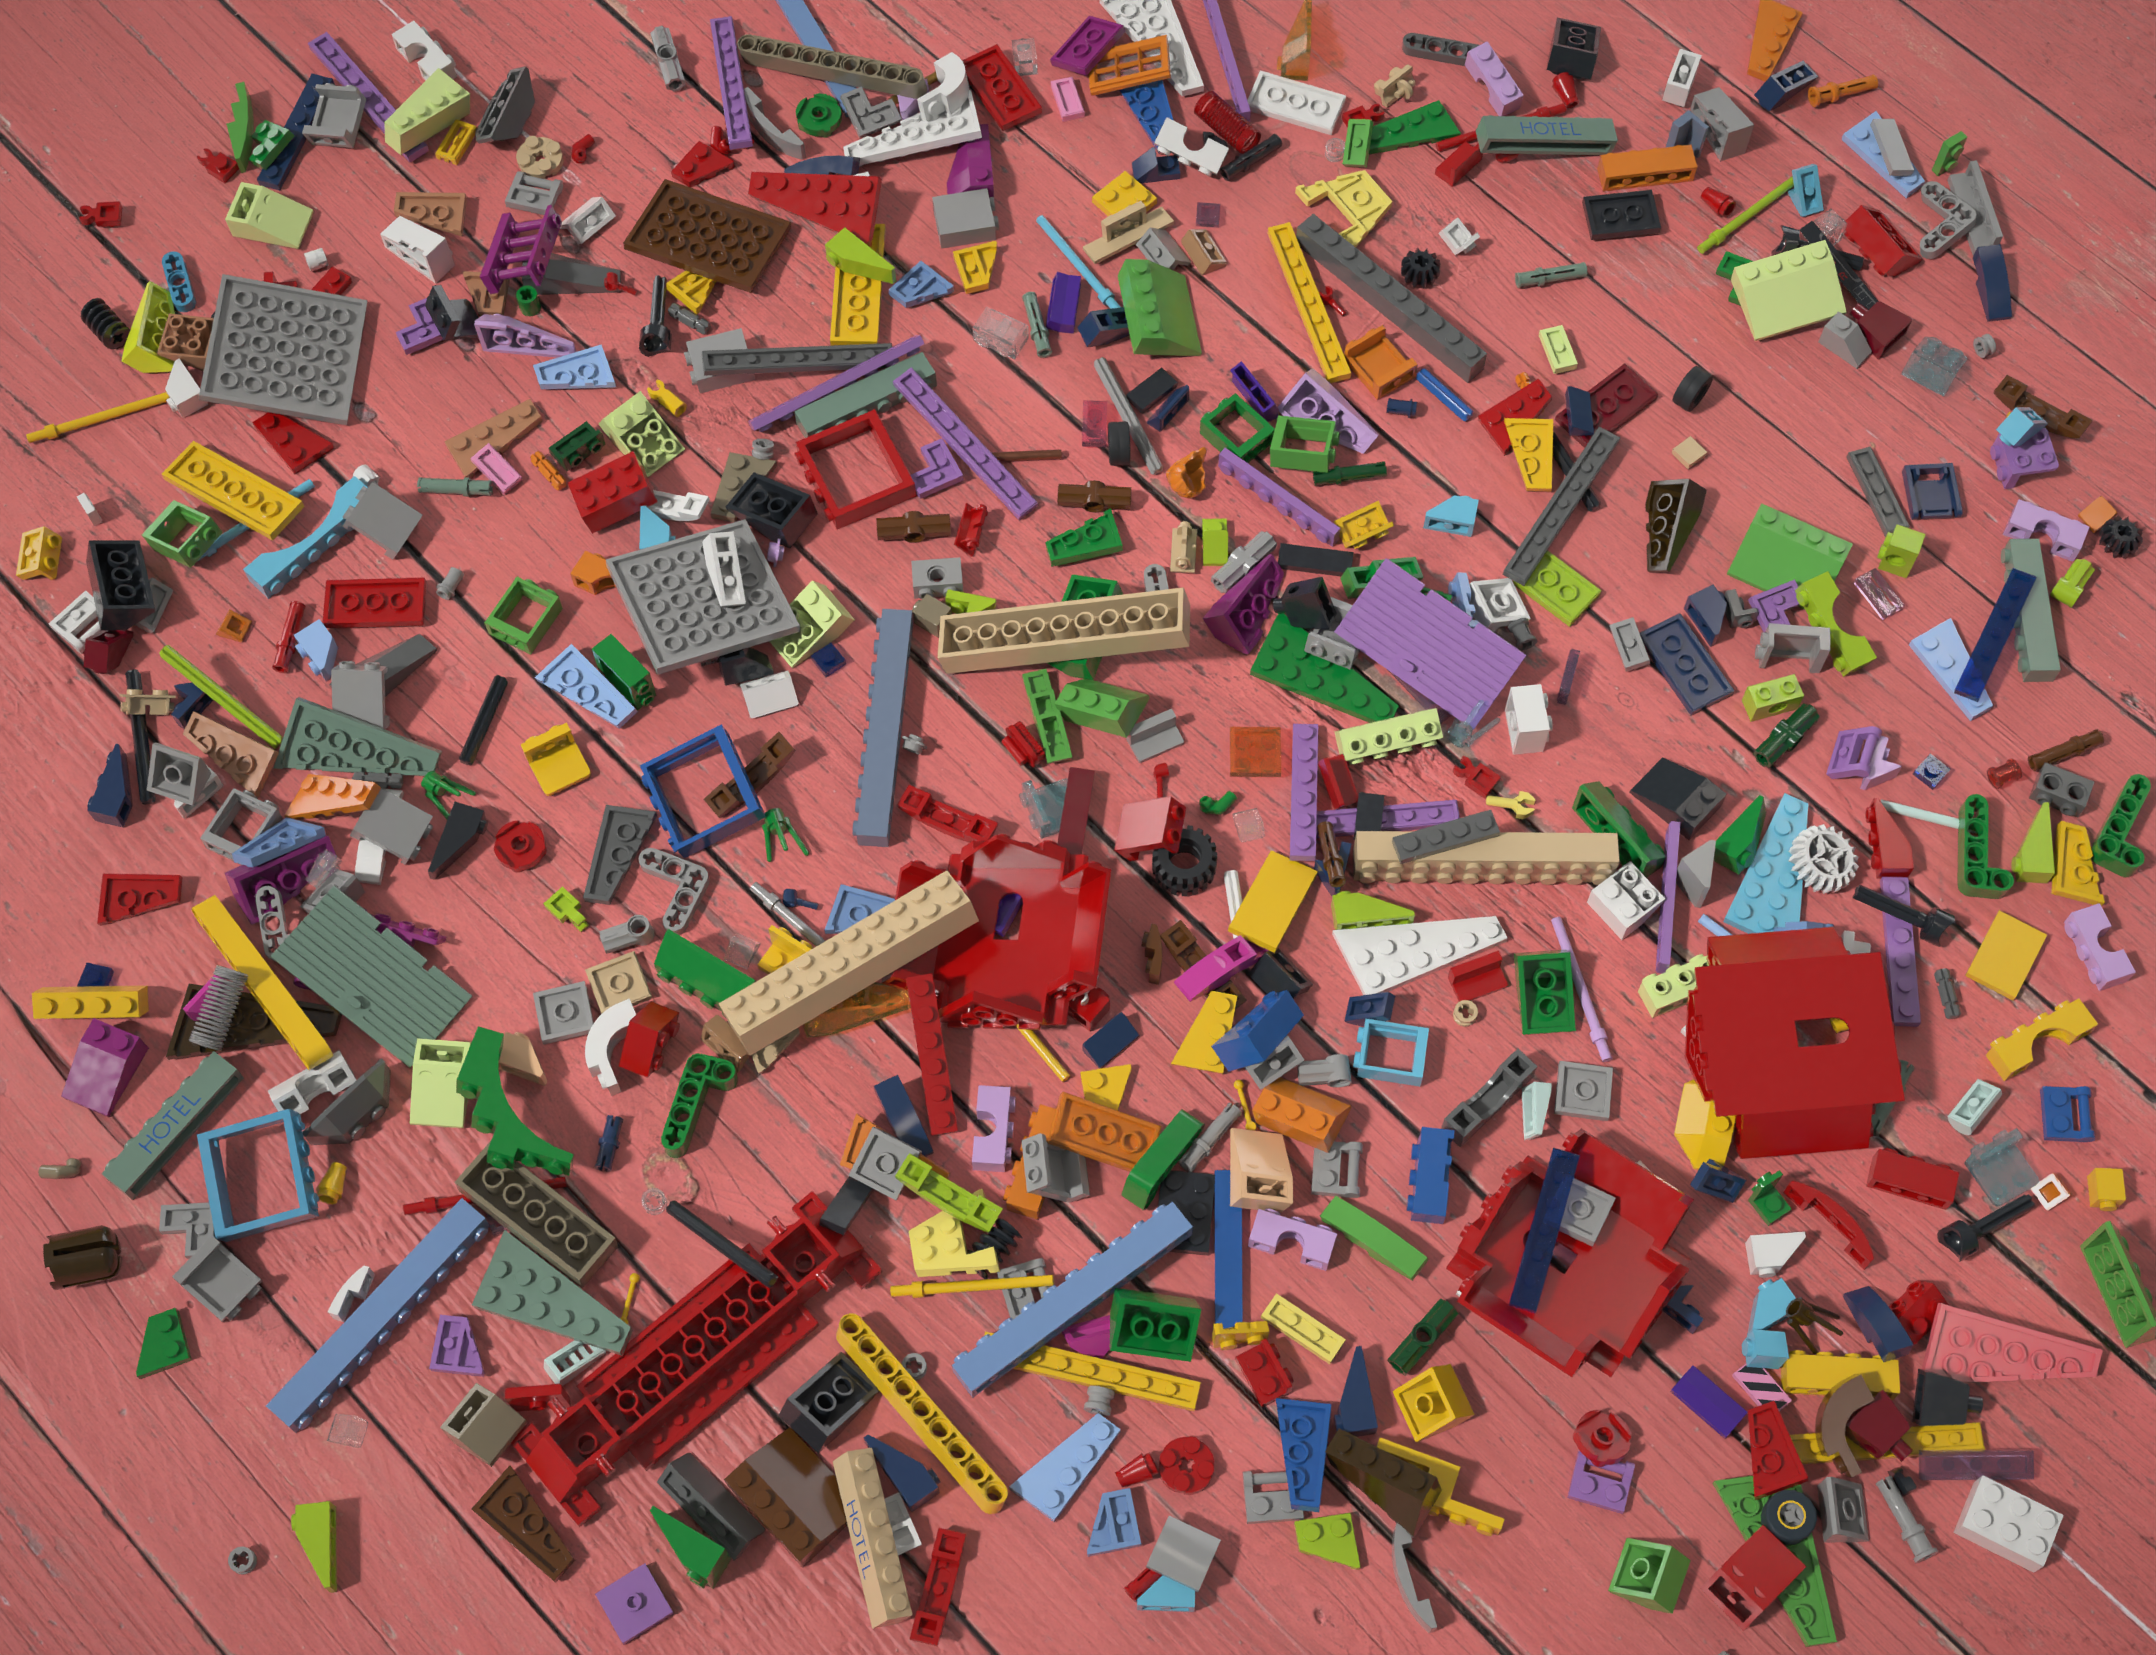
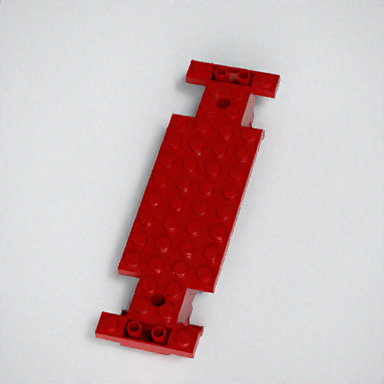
[511,1191,882,1528]

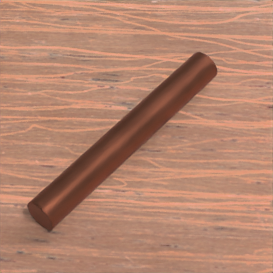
[991,449,1062,462]

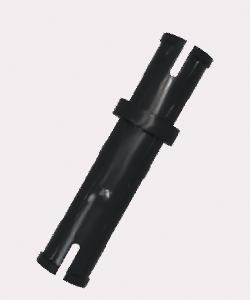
[1220,134,1282,181]

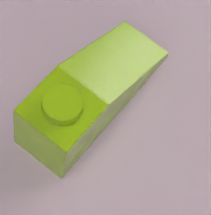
[825,228,896,284]
[2011,802,2055,883]
[1331,891,1415,930]
[291,1501,337,1593]

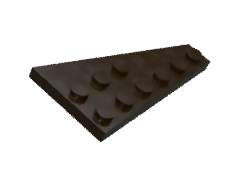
[166,983,342,1060]

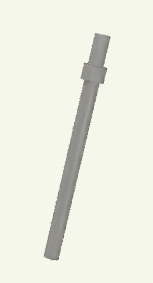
[750,882,825,946]

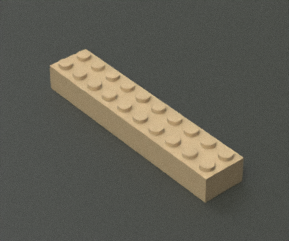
[937,588,1190,674]
[1353,831,1619,885]
[719,870,979,1056]

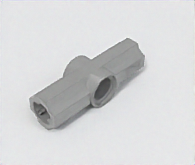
[650,26,686,92]
[1211,531,1277,593]

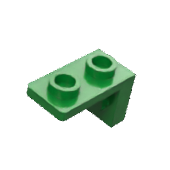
[1748,1170,1791,1226]

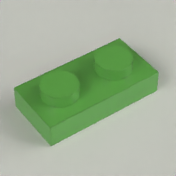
[1342,119,1373,167]
[1932,131,1967,176]

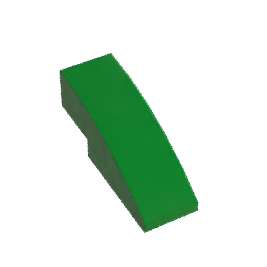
[1340,557,1424,599]

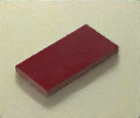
[1555,363,1658,448]

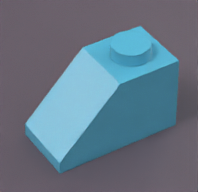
[1996,407,2048,446]
[1423,495,1479,537]
[639,506,676,550]
[1747,1278,1796,1336]
[1137,1575,1195,1612]

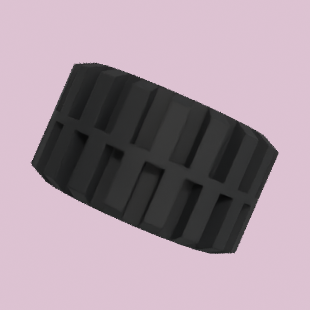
[1152,825,1217,896]

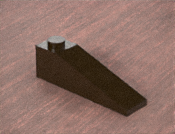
[1645,479,1707,573]

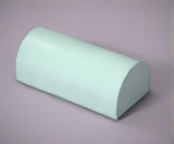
[1947,1079,2002,1135]

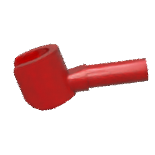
[604,272,637,295]
[1319,286,1346,317]
[1153,763,1169,798]

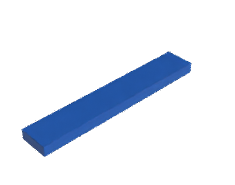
[1214,1170,1243,1329]

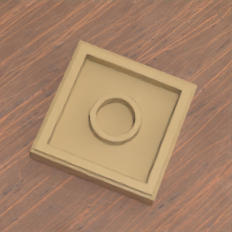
[585,951,653,1014]

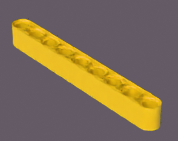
[191,895,333,1071]
[836,1313,1008,1514]

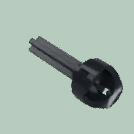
[1771,225,1864,271]
[639,275,672,357]
[1853,885,1955,947]
[1937,1194,2035,1262]

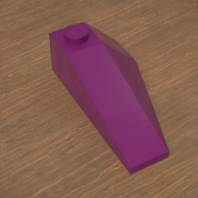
[947,124,994,198]
[1203,554,1284,654]
[224,836,338,925]

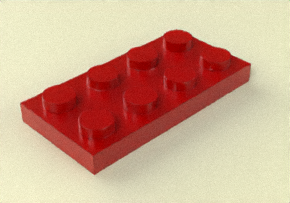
[962,44,1042,131]
[322,577,427,628]

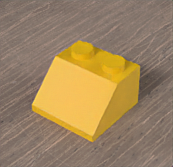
[1392,1364,1475,1442]

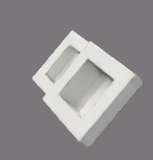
[328,1266,375,1322]
[884,1493,922,1555]

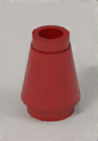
[1552,72,1579,108]
[1701,187,1736,218]
[1115,1452,1159,1488]

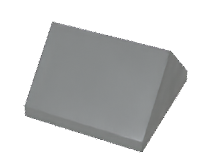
[147,742,211,806]
[1676,840,1716,908]
[300,869,365,914]
[1817,1477,1869,1543]

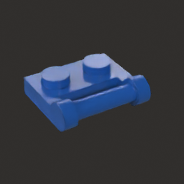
[2040,1086,2095,1142]

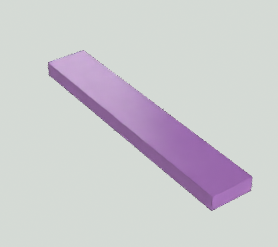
[1316,800,1460,838]
[1655,821,1680,974]

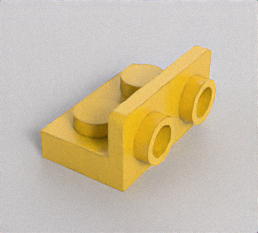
[16,526,62,580]

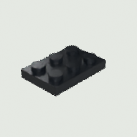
[1582,190,1661,240]
[1158,1170,1215,1256]

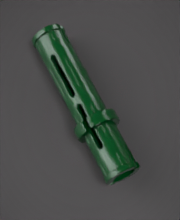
[1312,461,1387,486]

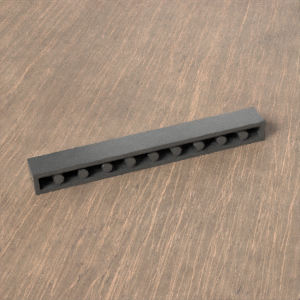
[1296,214,1487,383]

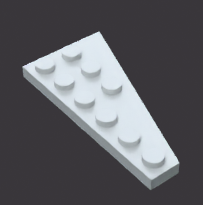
[1100,0,1204,96]
[843,90,982,166]
[1332,916,1508,995]

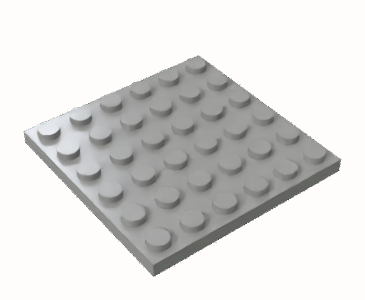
[199,274,367,425]
[606,519,800,675]

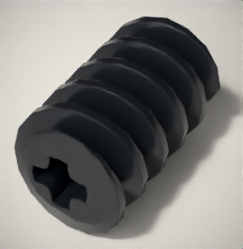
[80,298,130,349]
[967,1218,1023,1279]

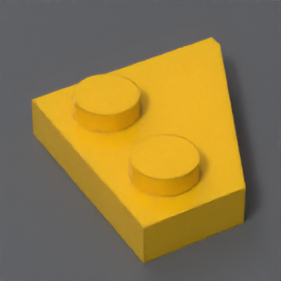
[666,271,716,315]
[1080,1064,1131,1111]
[1212,1321,1269,1350]

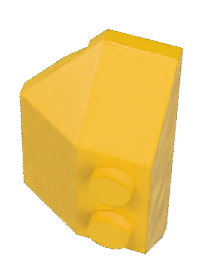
[1674,1079,1736,1170]

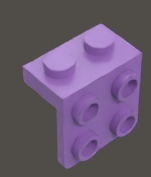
[1990,428,2059,489]

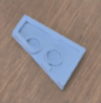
[533,344,616,389]

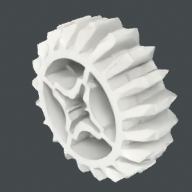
[1788,824,1859,894]

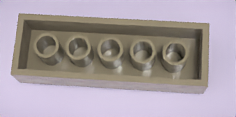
[454,1141,618,1288]

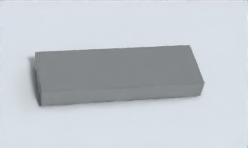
[1870,119,1914,176]

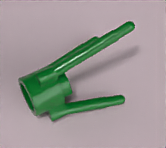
[421,771,476,820]
[762,808,809,862]

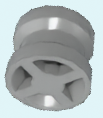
[1084,1386,1115,1416]

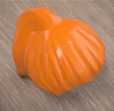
[1166,447,1207,499]

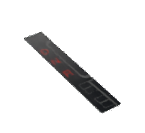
[1800,221,1879,310]

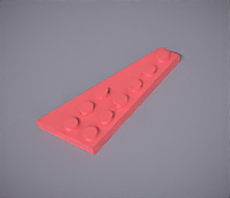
[1922,1303,2103,1382]

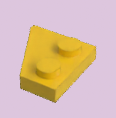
[953,241,997,294]

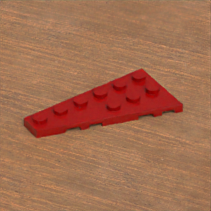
[748,172,882,247]

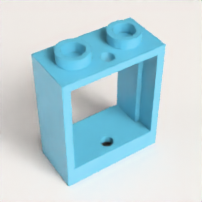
[1353,1019,1429,1087]

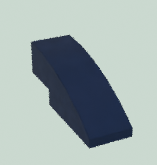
[784,155,860,175]
[1973,244,2012,322]
[874,1075,934,1157]
[1843,1286,1914,1363]

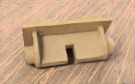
[1170,521,1197,573]
[120,689,176,715]

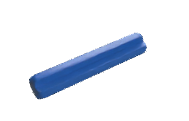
[1416,368,1473,422]

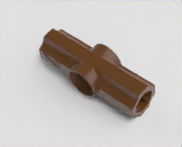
[1057,480,1132,513]
[876,511,951,543]

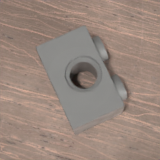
[911,557,963,599]

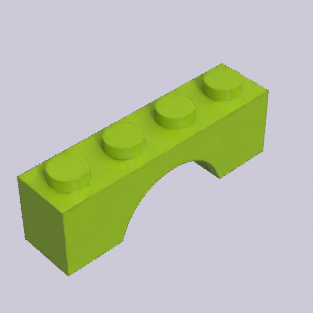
[1795,571,1877,677]

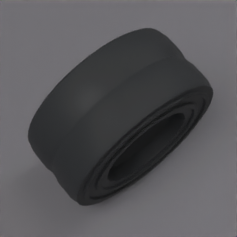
[1672,366,1713,412]
[1108,421,1130,466]

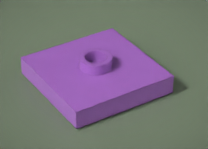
[595,1563,674,1645]

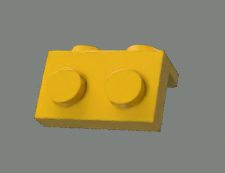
[1333,500,1394,549]

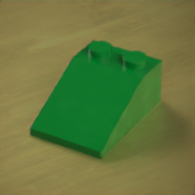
[1514,949,1576,1035]
[650,1506,731,1589]

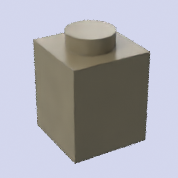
[912,594,952,638]

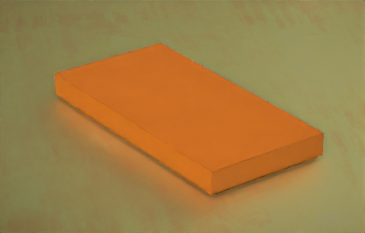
[1047,1092,1161,1172]

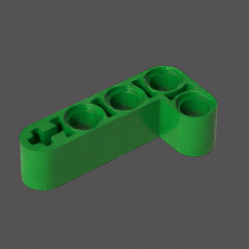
[2091,774,2151,878]
[1957,794,2014,899]
[661,1053,738,1158]
[1121,1109,1205,1211]

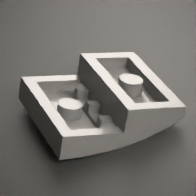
[1146,1516,1221,1592]

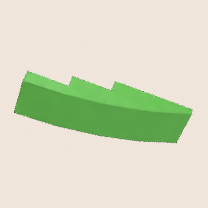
[226,82,254,173]
[1022,669,1072,764]
[1320,1196,1428,1281]

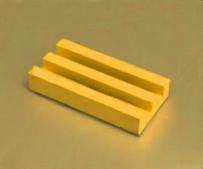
[435,119,477,165]

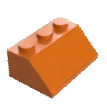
[1252,1077,1352,1153]

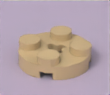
[516,136,564,179]

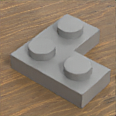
[840,86,902,139]
[159,1202,215,1259]

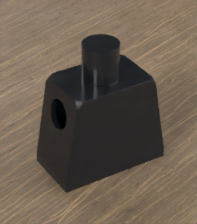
[1273,577,1337,630]
[1912,1369,1983,1426]

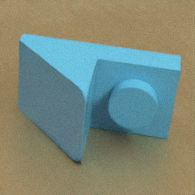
[1788,164,1824,217]

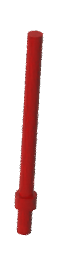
[1436,103,1566,152]
[403,1176,567,1215]

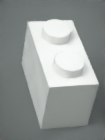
[1662,49,1702,107]

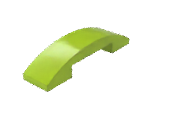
[895,1153,1003,1233]

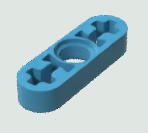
[162,251,196,312]

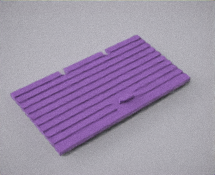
[1334,558,1527,730]

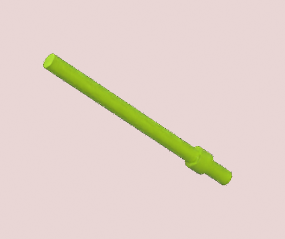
[1697,176,1794,254]

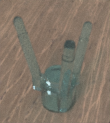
[1447,700,1500,748]

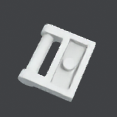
[49,590,102,654]

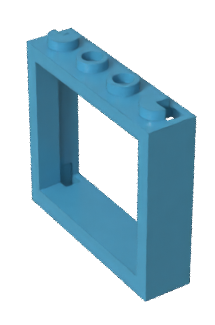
[197,1109,319,1242]

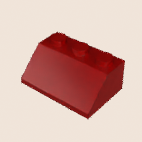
[1841,205,1923,277]

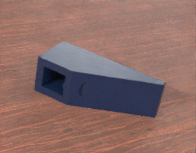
[87,744,133,828]

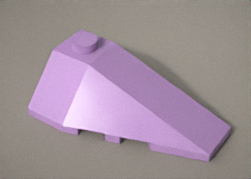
[474,314,576,358]

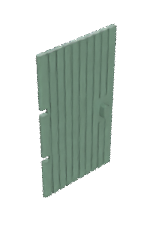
[271,886,473,1068]

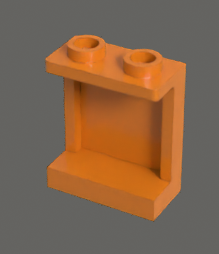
[1344,325,1418,400]

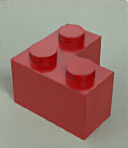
[619,1001,680,1078]

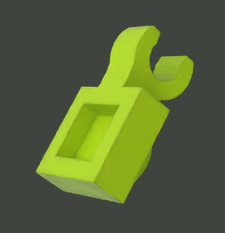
[543,886,589,932]

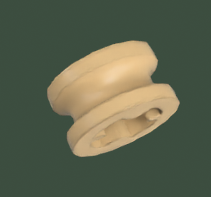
[1453,1000,1478,1027]

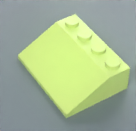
[1731,240,1847,341]

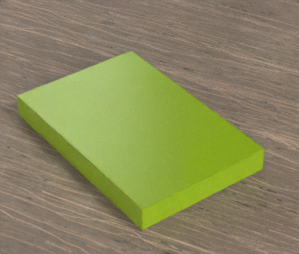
[1512,551,1602,627]

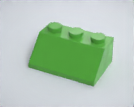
[1055,679,1150,738]

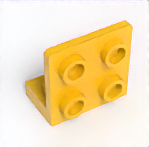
[757,925,813,975]

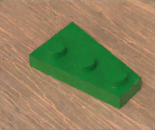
[1045,508,1123,567]

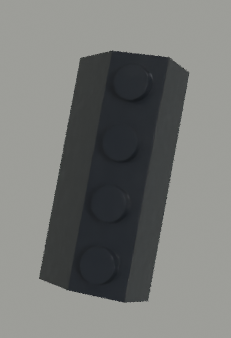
[86,540,155,630]

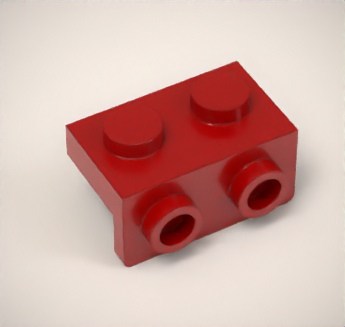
[1888,1280,1949,1345]

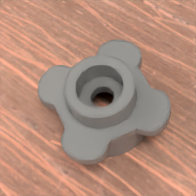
[902,734,927,755]

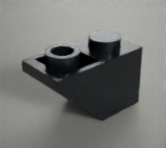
[718,647,774,686]

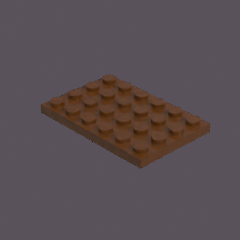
[623,179,791,293]

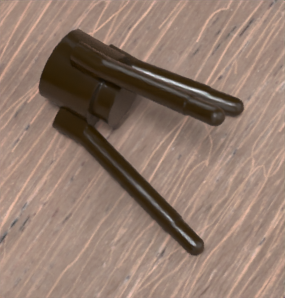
[1786,1297,1843,1354]

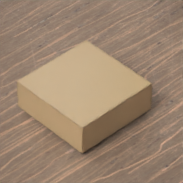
[1672,436,1707,469]

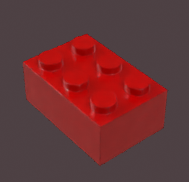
[568,451,658,534]

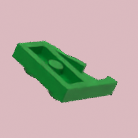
[136,1308,192,1379]

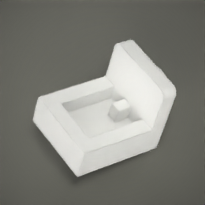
[1438,218,1480,255]

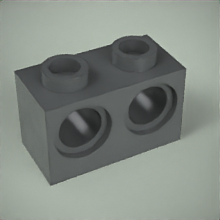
[2029,762,2094,818]

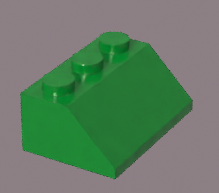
[1110,1288,1201,1362]

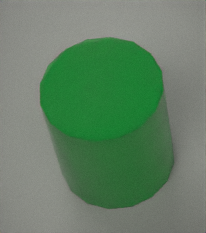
[516,285,541,317]

